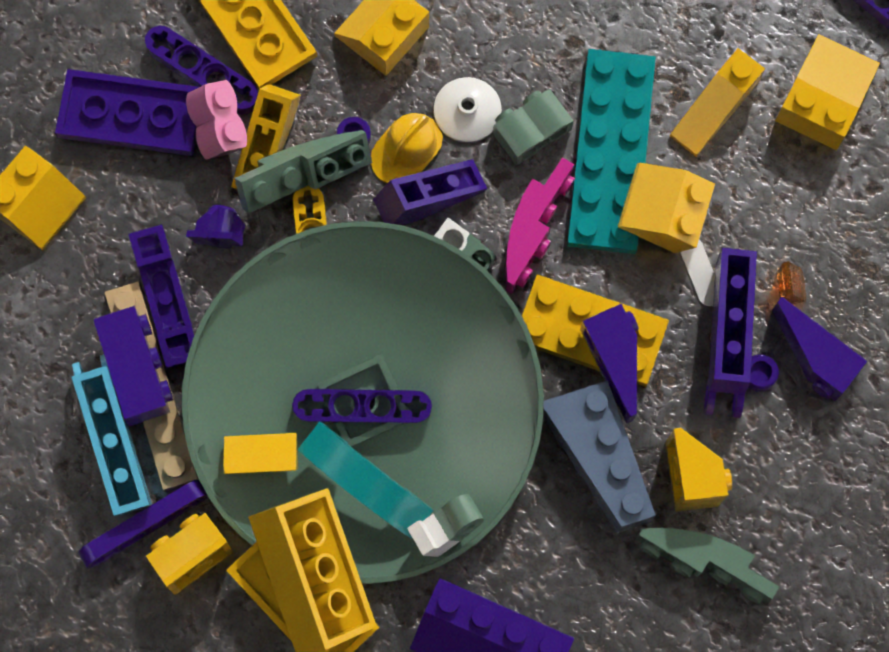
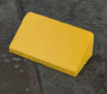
[223,433,299,474]

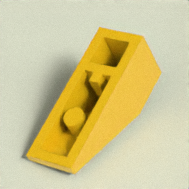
[670,48,765,157]
[231,84,301,189]

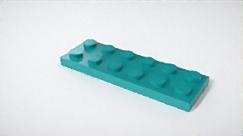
[567,49,656,254]

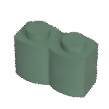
[493,89,574,165]

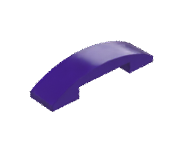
[128,224,195,368]

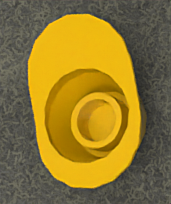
[371,113,443,183]

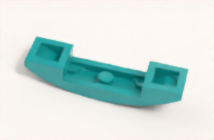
[298,421,434,539]

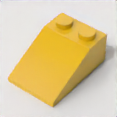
[775,34,880,151]

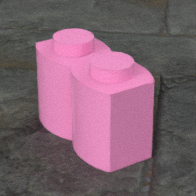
[186,80,247,160]

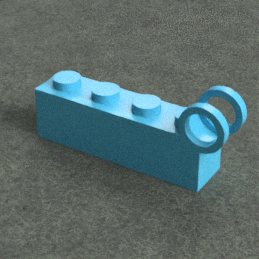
[72,354,152,517]

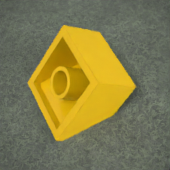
[334,0,429,76]
[0,145,86,251]
[618,163,715,253]
[665,428,732,512]
[146,513,233,595]

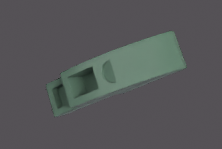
[234,130,372,213]
[635,528,779,604]

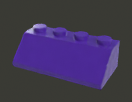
[410,578,574,652]

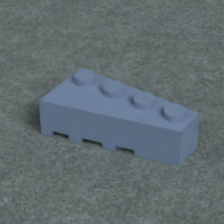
[543,380,656,533]

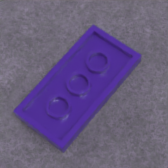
[55,69,199,156]

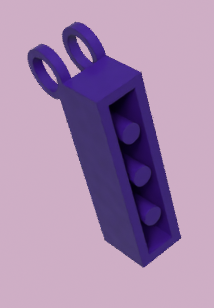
[704,248,757,418]

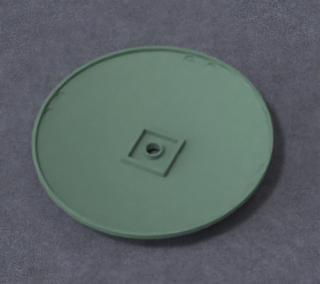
[182,221,544,584]

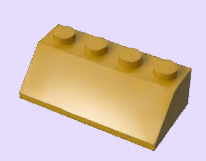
[248,488,377,652]

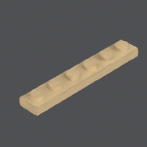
[105,282,198,492]

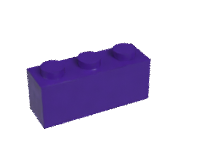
[93,306,173,426]

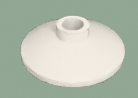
[434,77,502,143]

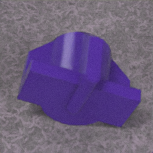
[186,205,245,249]

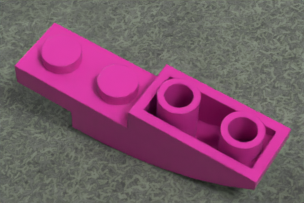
[505,157,575,294]

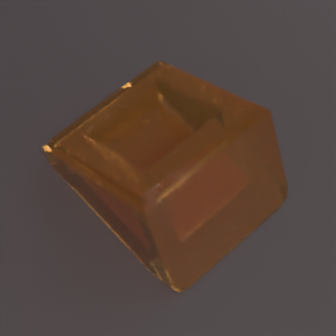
[776,261,807,304]

